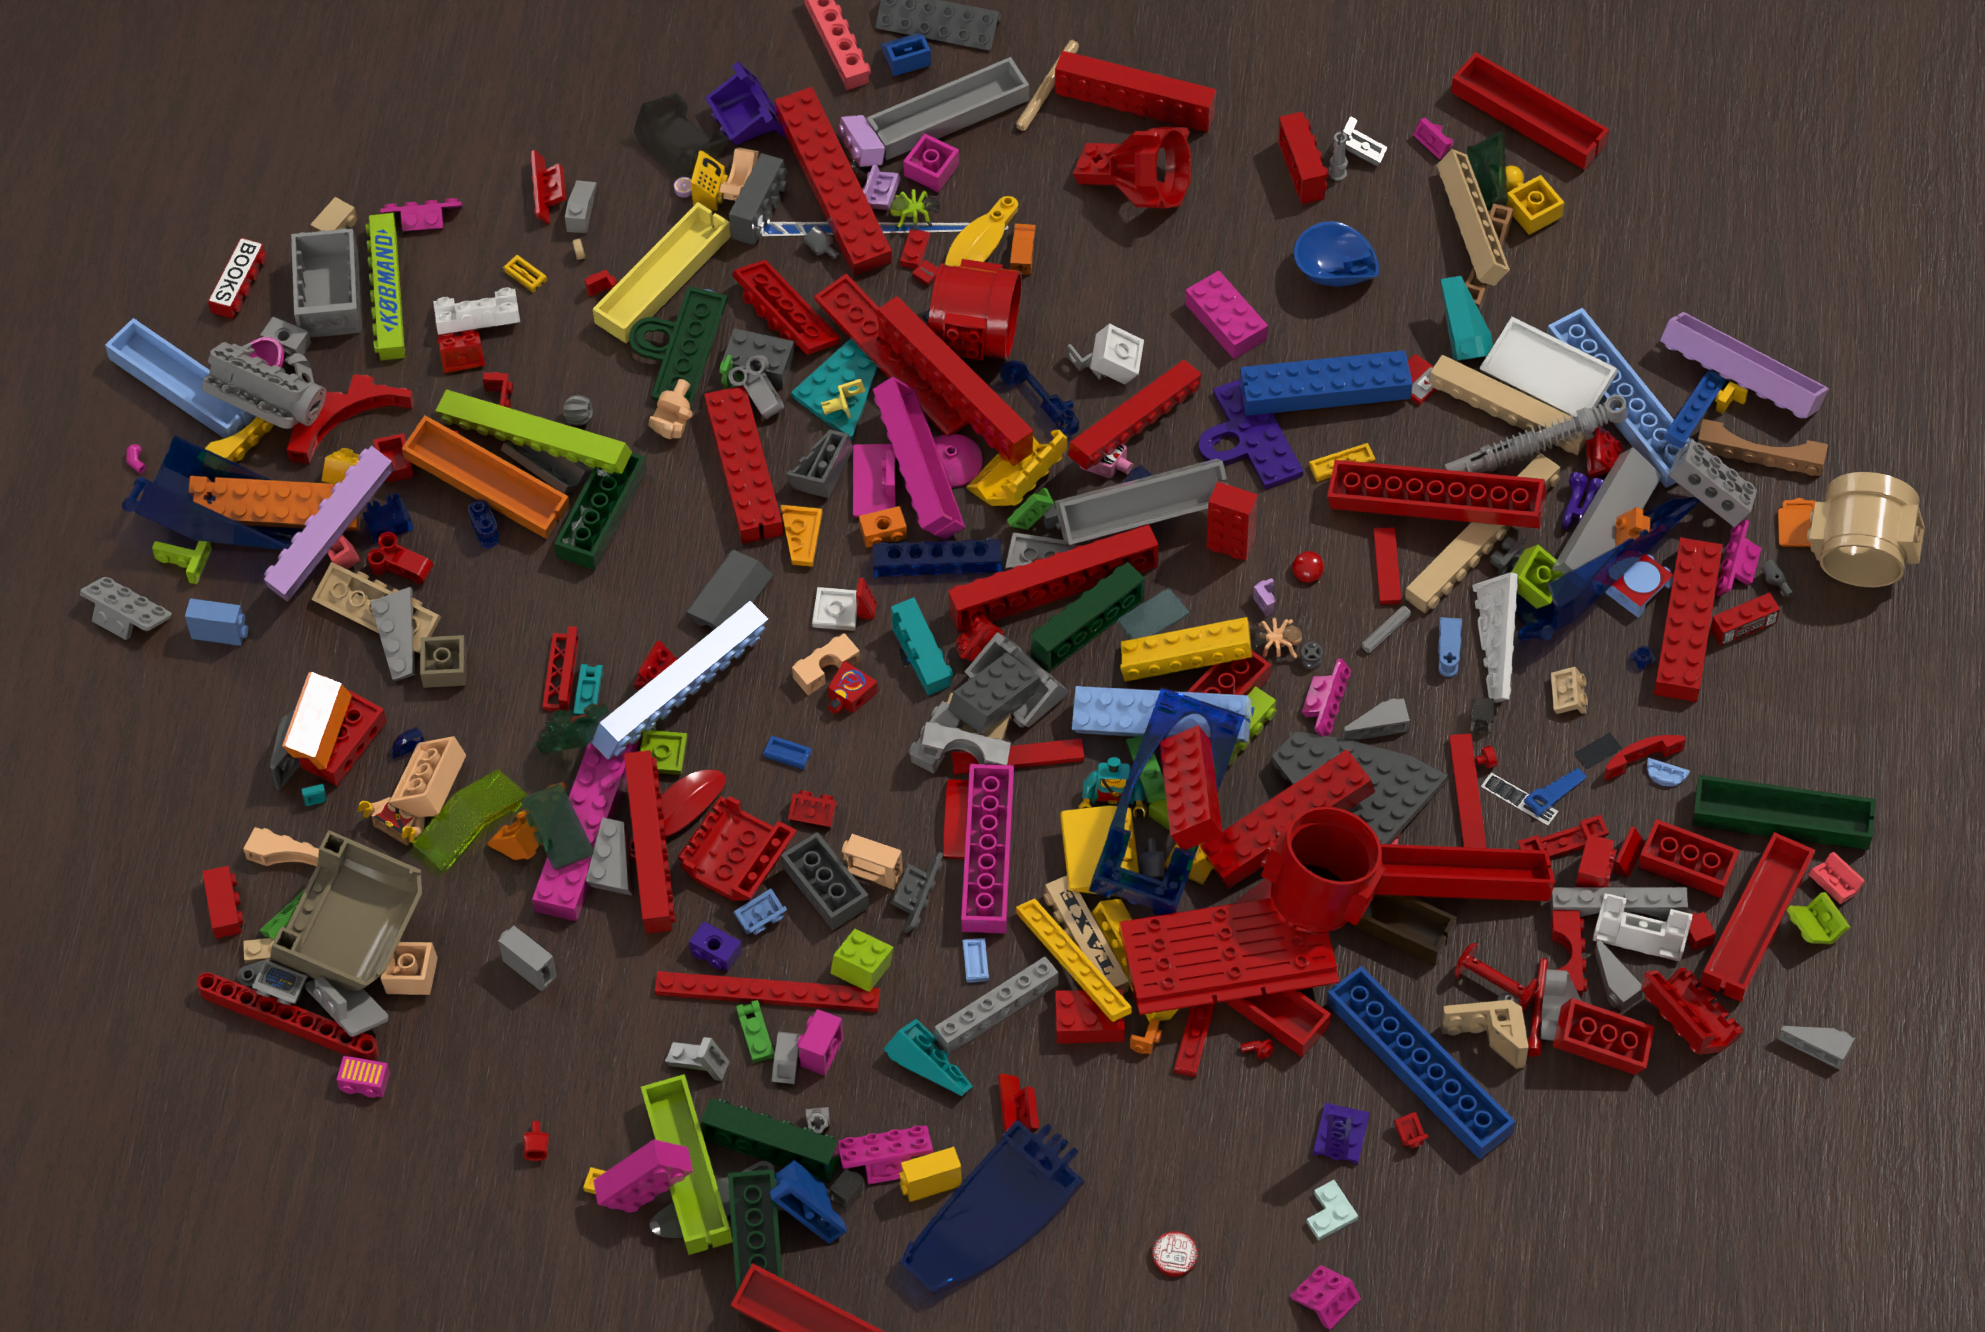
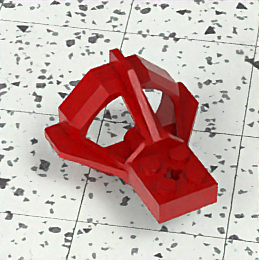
[1073,127,1191,208]

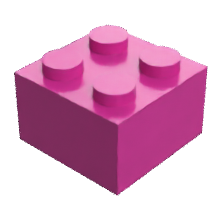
[903,133,960,193]
[797,1009,844,1076]

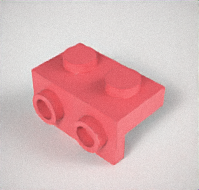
[1808,852,1865,904]

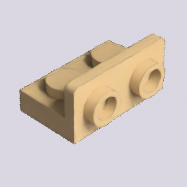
[1551,667,1588,714]

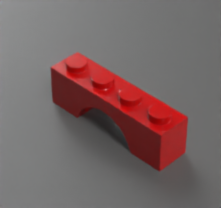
[1551,910,1587,1000]

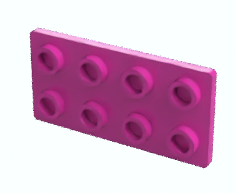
[853,444,895,517]
[839,1126,933,1184]

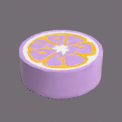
[674,177,692,198]

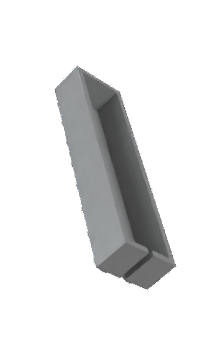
[867,57,1029,161]
[1055,459,1228,545]

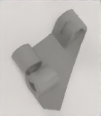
[1540,969,1582,1041]

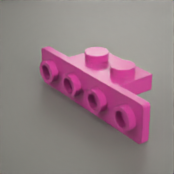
[380,198,463,232]
[1715,519,1762,596]
[1302,658,1351,737]

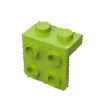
[1786,892,1851,944]

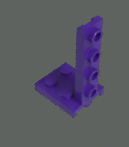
[1313,1103,1370,1165]

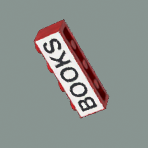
[208,238,267,319]

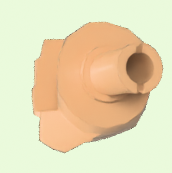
[648,379,693,439]

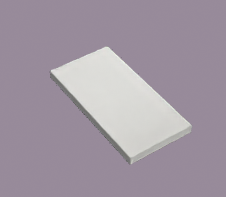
[1479,317,1618,417]

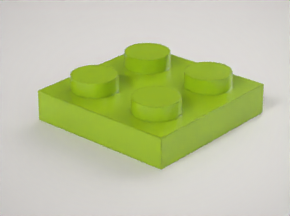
[640,730,687,775]

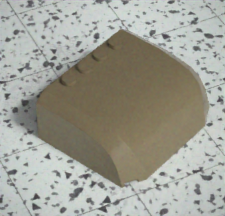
[271,830,422,991]

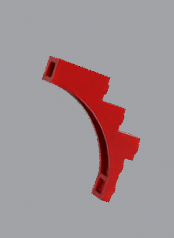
[287,374,414,465]

